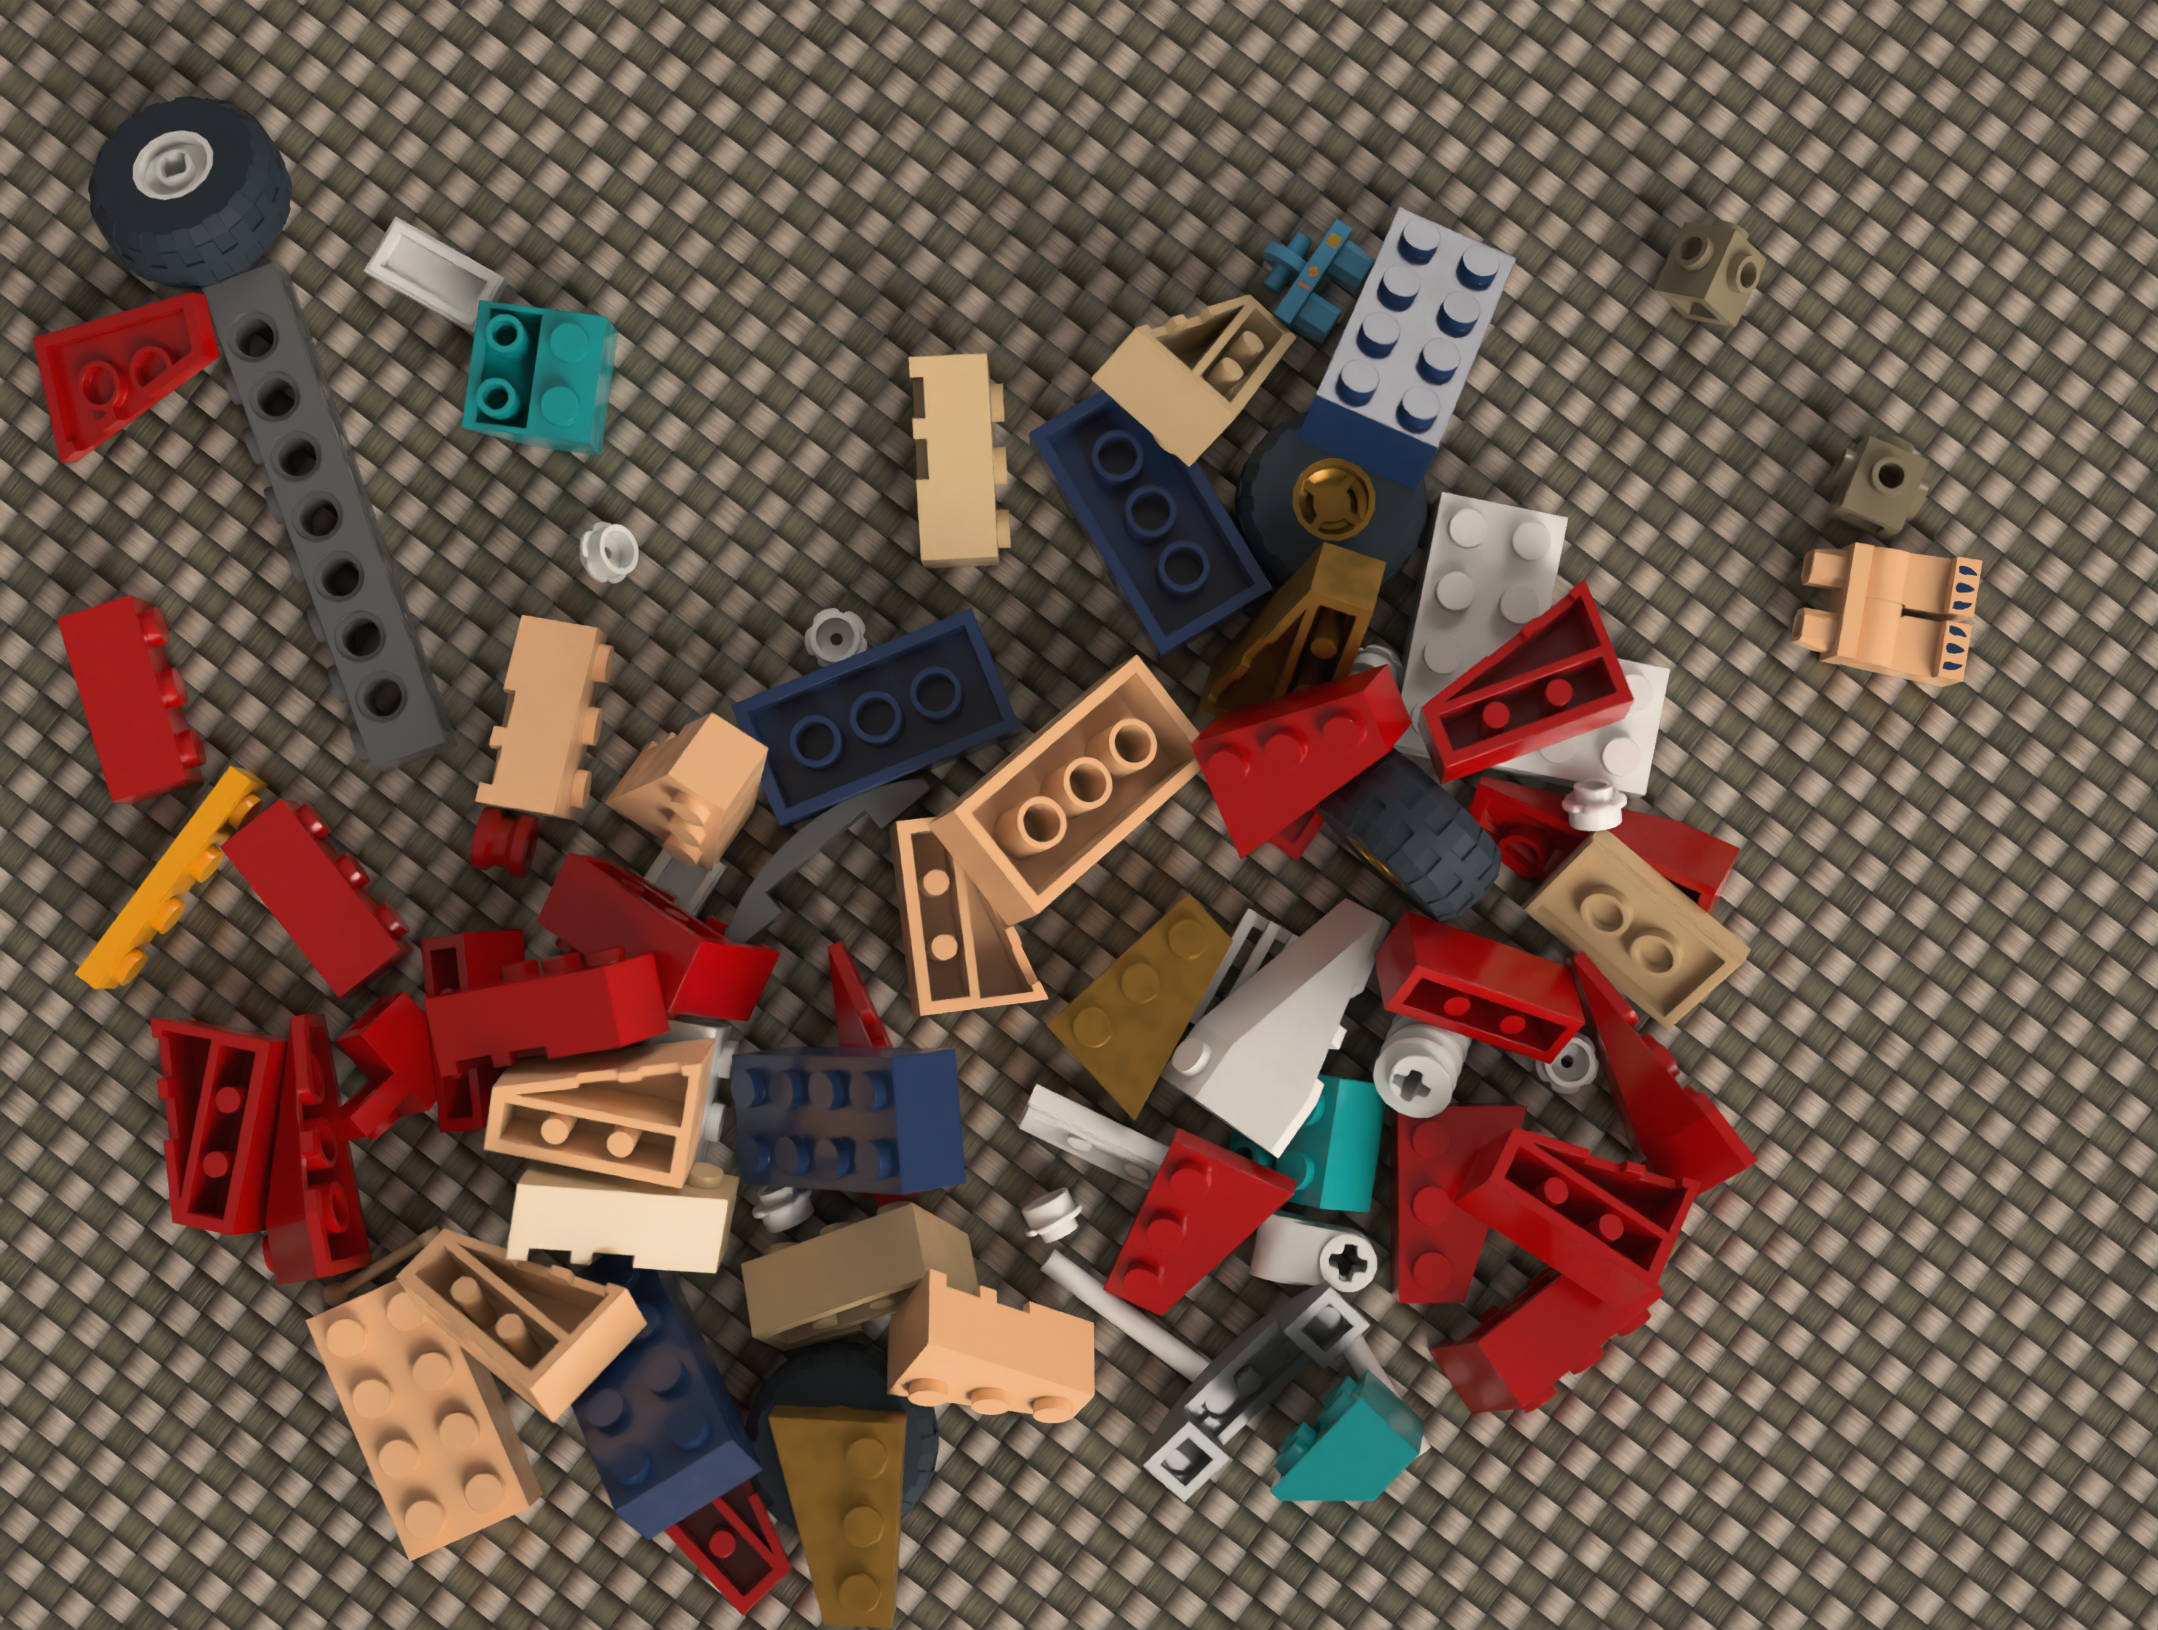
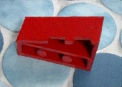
[1417,579,1634,785]
[536,852,781,1022]
[150,1018,288,1236]
[1390,1103,1528,1303]
[1453,1127,1701,1309]

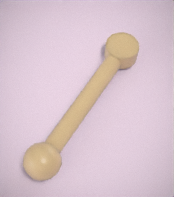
[323,1225,441,1307]

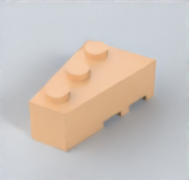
[475,615,614,821]
[605,712,768,871]
[889,817,1048,1016]
[484,1038,716,1188]
[396,1229,647,1423]
[887,1269,1095,1423]

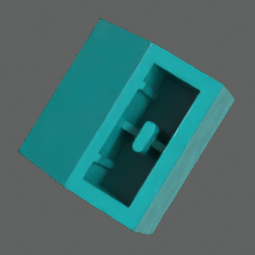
[461,300,618,456]
[1229,1073,1386,1213]
[1270,1369,1425,1501]

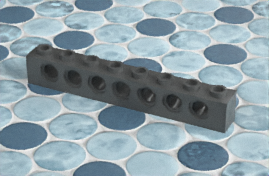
[202,262,458,772]

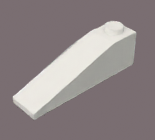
[1160,898,1391,1158]

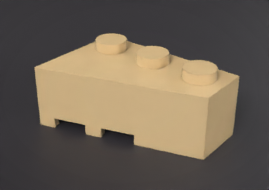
[1091,294,1297,467]
[908,353,1011,569]
[506,1160,739,1273]
[741,1201,978,1351]

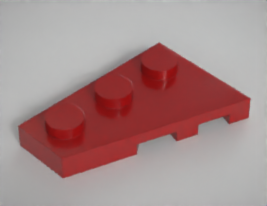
[33,292,219,463]
[1103,1128,1297,1316]

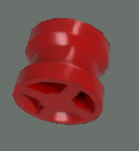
[471,806,539,879]

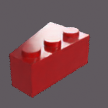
[1190,664,1412,859]
[423,946,670,1077]
[1428,1266,1665,1414]
[664,1479,792,1616]

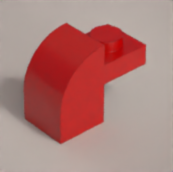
[325,991,437,1142]

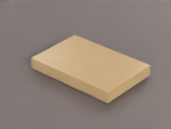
[1521,829,1751,1030]

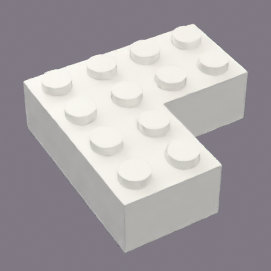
[1392,492,1670,799]

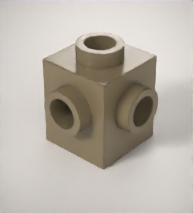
[1654,220,1767,328]
[1825,434,1930,540]

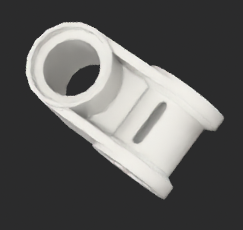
[1249,1210,1377,1292]

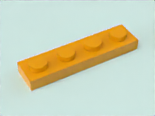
[75,766,268,989]

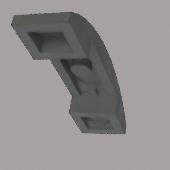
[726,778,933,945]
[1139,1281,1370,1502]

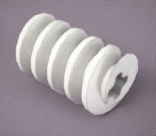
[1373,1013,1473,1118]

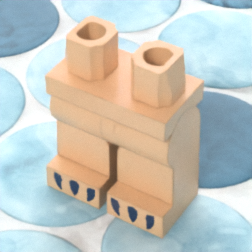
[1791,542,1983,687]

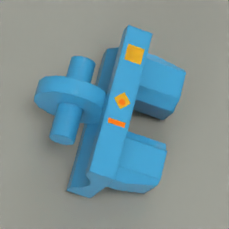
[1261,219,1375,343]

